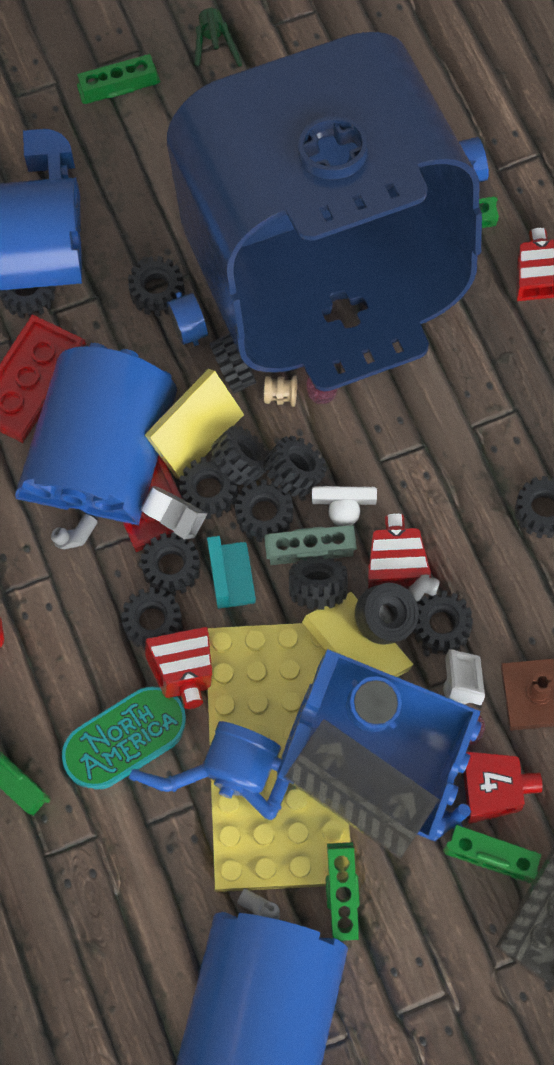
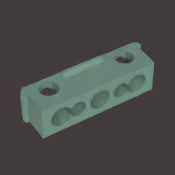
[264,525,357,565]

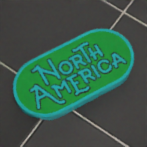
[62,687,186,790]

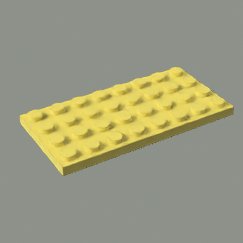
[208,623,350,892]

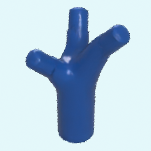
[434,804,471,841]

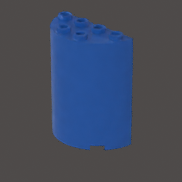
[0,177,82,290]
[15,343,178,525]
[276,649,482,841]
[176,912,348,1065]

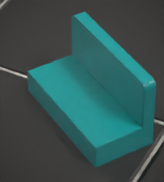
[207,536,256,609]

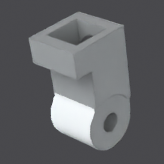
[141,486,208,539]

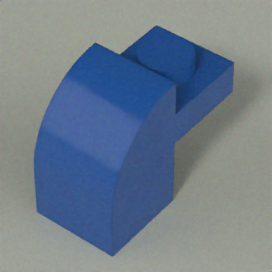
[23,129,75,179]

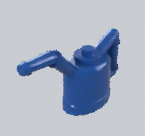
[129,721,289,820]

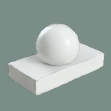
[312,486,377,526]
[443,649,485,705]

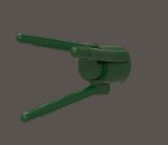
[194,8,242,67]

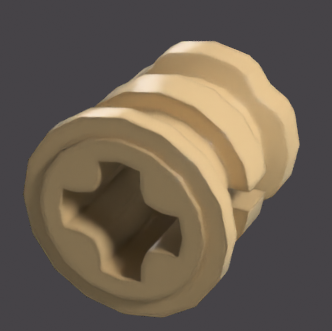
[264,375,297,407]

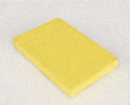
[145,369,244,479]
[302,592,414,677]

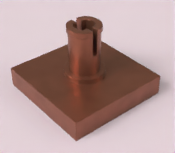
[501,659,554,731]

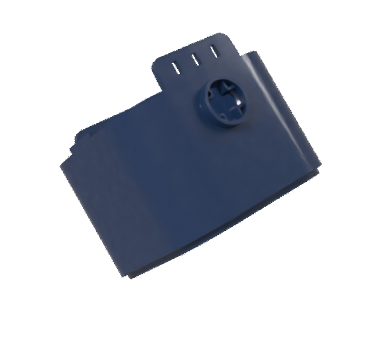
[167,32,482,391]

